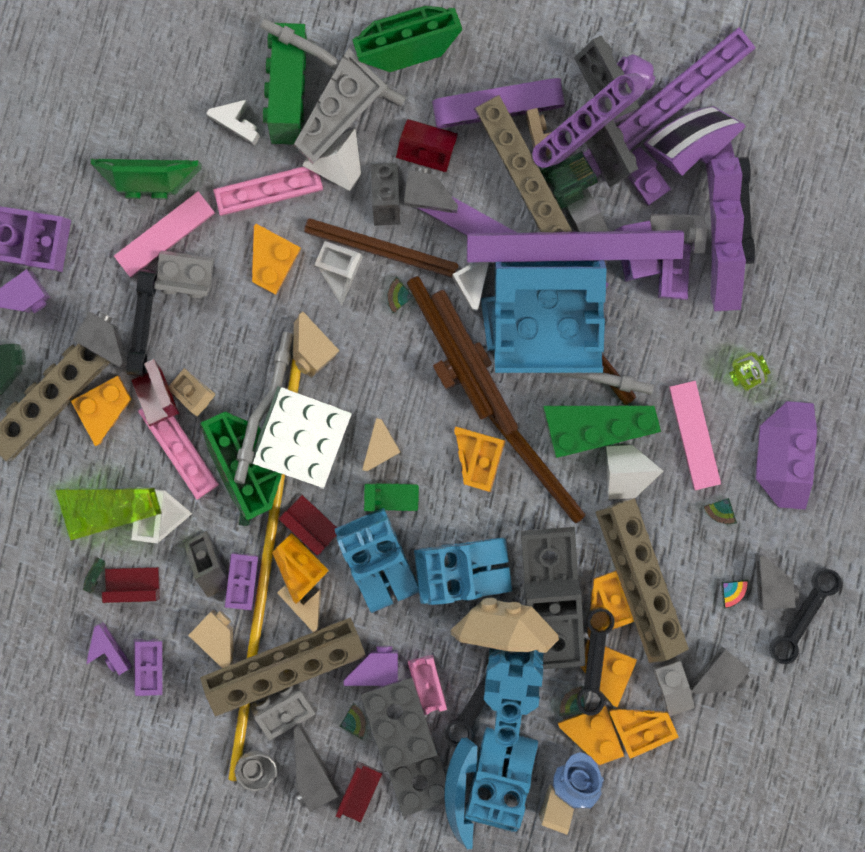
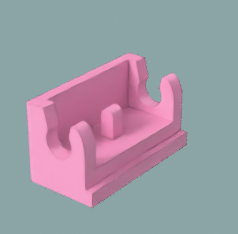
[408,654,447,715]

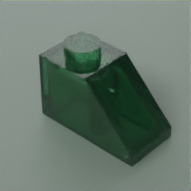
[0,344,26,397]

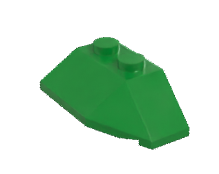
[352,6,463,72]
[91,159,202,200]
[200,412,282,521]

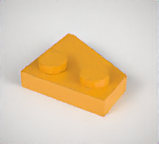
[454,426,505,492]
[580,639,637,707]

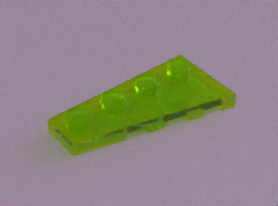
[55,488,162,541]

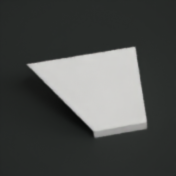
[303,128,361,191]
[314,241,363,306]
[452,262,489,312]
[606,445,663,499]
[131,487,192,543]

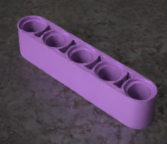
[532,73,646,168]
[432,78,565,128]

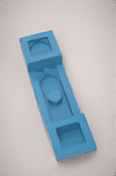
[445,737,477,850]

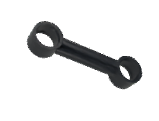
[735,157,755,264]
[126,269,158,377]
[769,568,841,664]
[576,607,614,716]
[445,657,489,747]

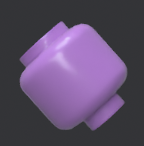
[617,54,655,90]

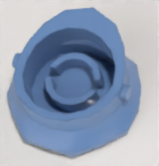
[553,752,604,809]

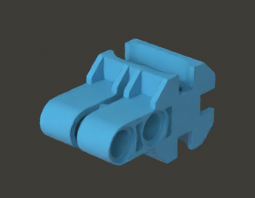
[335,508,419,613]
[414,538,513,605]
[484,648,544,747]
[464,727,538,833]

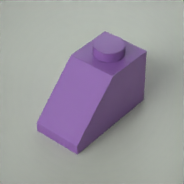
[0,269,51,313]
[344,646,398,686]

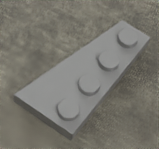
[293,48,387,164]

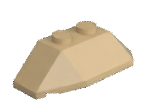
[450,598,559,653]

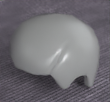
[235,750,277,792]

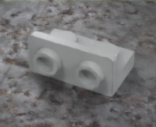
[154,250,214,298]
[251,683,316,741]

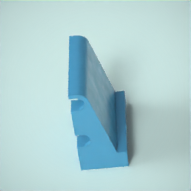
[494,260,607,373]

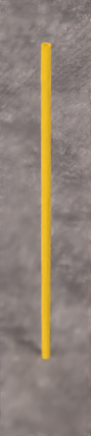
[228,359,301,781]

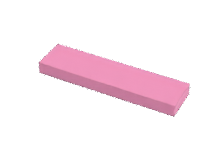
[213,167,323,216]
[114,191,215,278]
[669,381,721,490]
[138,409,220,500]

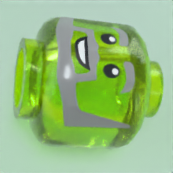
[729,352,771,391]

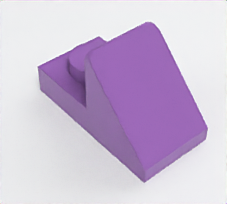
[628,147,671,206]
[86,622,132,675]

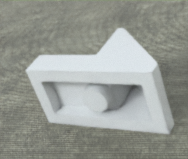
[206,100,260,146]

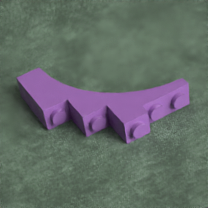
[705,141,746,311]

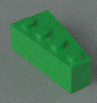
[263,23,307,145]
[542,406,661,458]

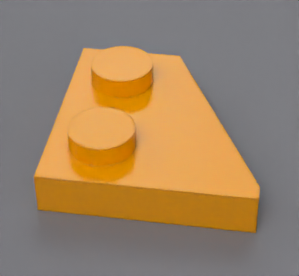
[252,223,302,295]
[71,376,132,446]
[272,533,329,604]
[587,570,634,638]
[557,705,624,765]
[608,709,679,759]

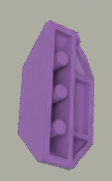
[755,401,817,510]

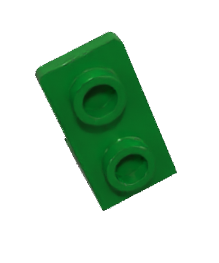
[364,483,419,511]

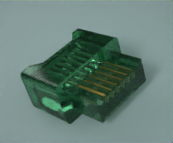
[538,151,598,209]

